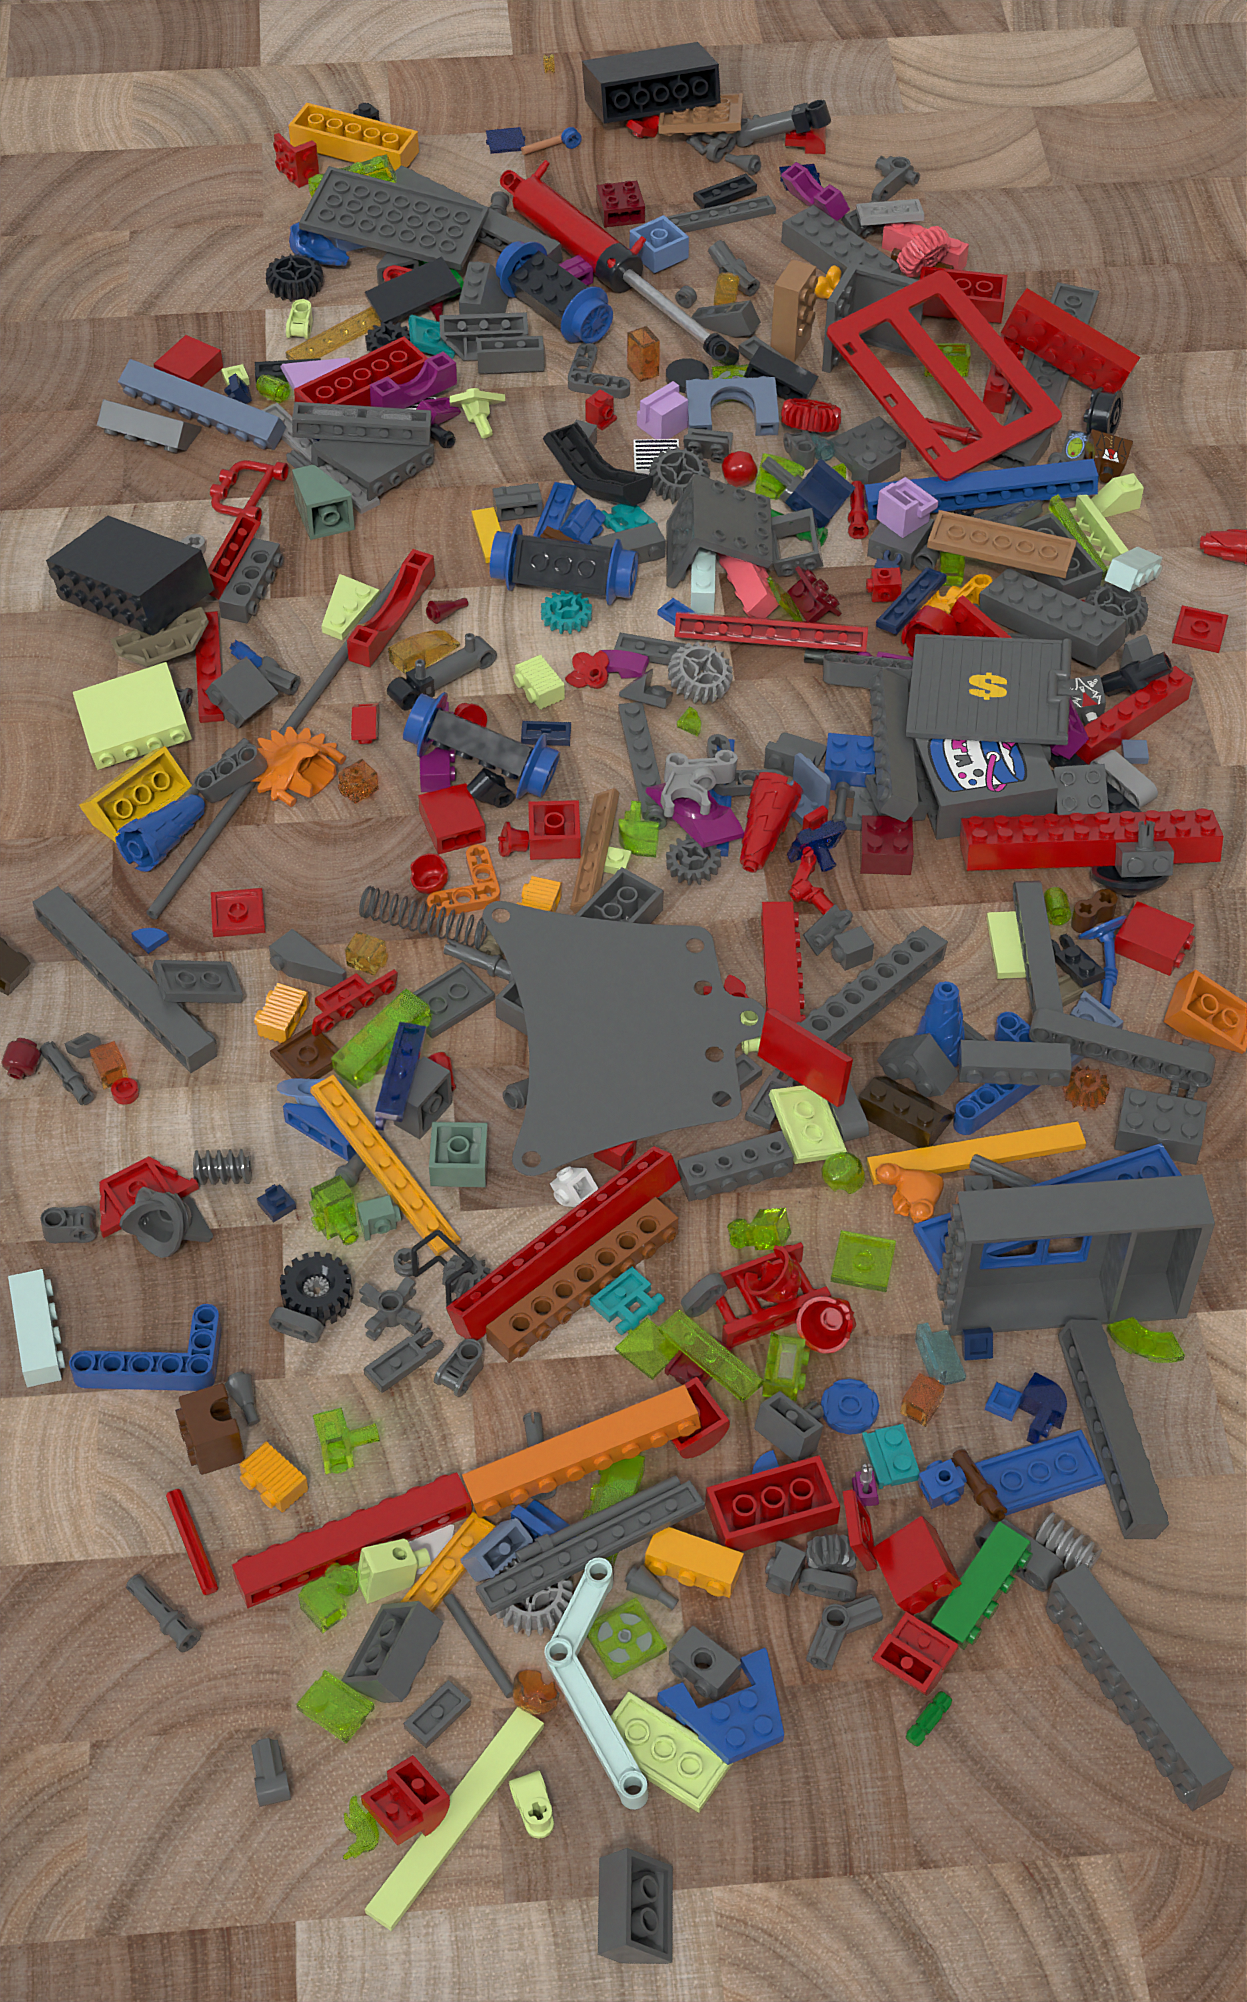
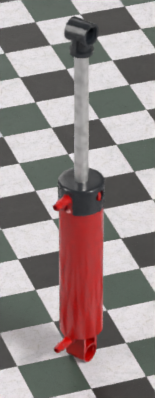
[500,160,740,367]

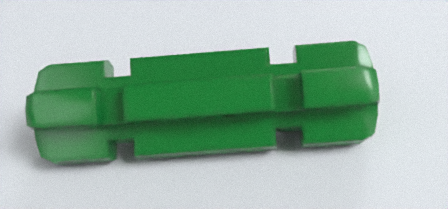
[906,1691,952,1747]

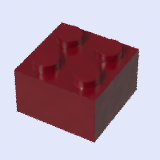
[860,815,914,875]

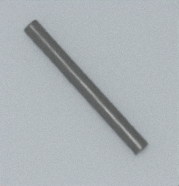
[443,1594,517,1698]

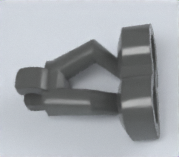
[686,131,736,163]

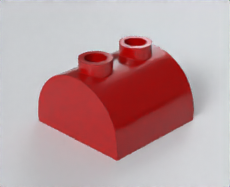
[670,1377,730,1459]

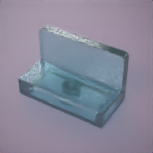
[915,1323,966,1388]

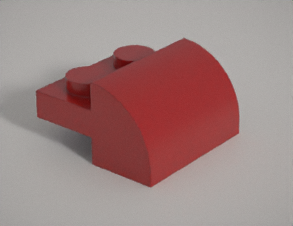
[785,126,826,154]
[872,1611,959,1696]
[361,1755,450,1846]

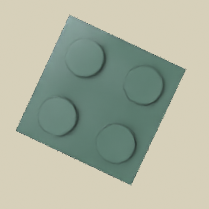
[429,1122,488,1187]

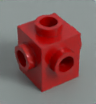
[866,568,902,602]

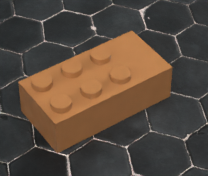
[771,259,818,362]

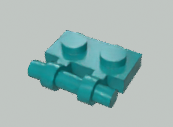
[601,503,658,533]
[590,1267,665,1335]

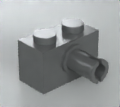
[1115,821,1174,877]
[754,1391,824,1462]

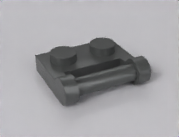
[831,782,878,831]

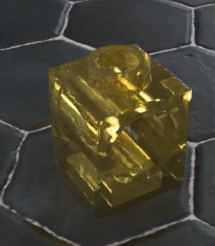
[345,931,388,976]

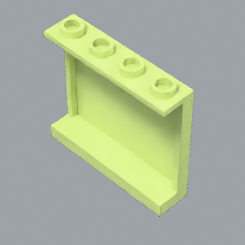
[73,662,192,770]

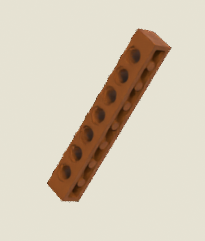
[486,1197,678,1363]

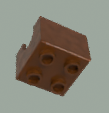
[175,1383,245,1475]

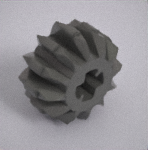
[442,1252,490,1299]
[806,1533,857,1574]

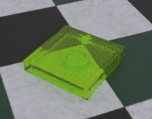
[831,1230,896,1292]

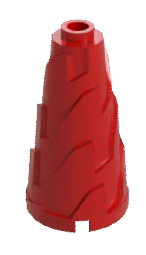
[1200,529,1247,565]
[740,772,803,873]

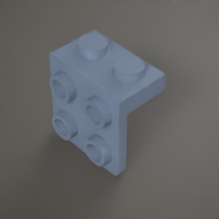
[787,753,831,826]

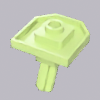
[450,388,505,439]

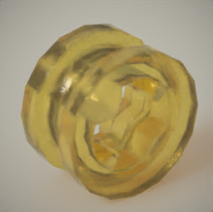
[543,54,555,73]

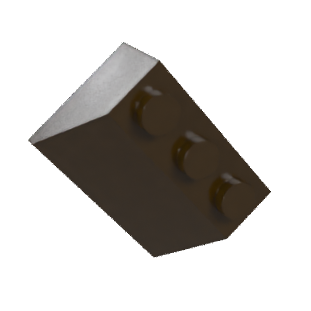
[859,1076,955,1148]

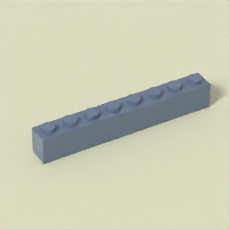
[118,359,286,450]

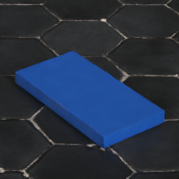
[974,1430,1106,1516]

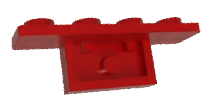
[311,969,398,1036]

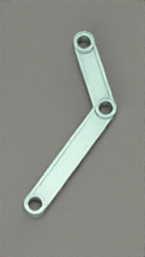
[544,1558,648,1810]

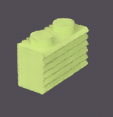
[513,654,565,710]

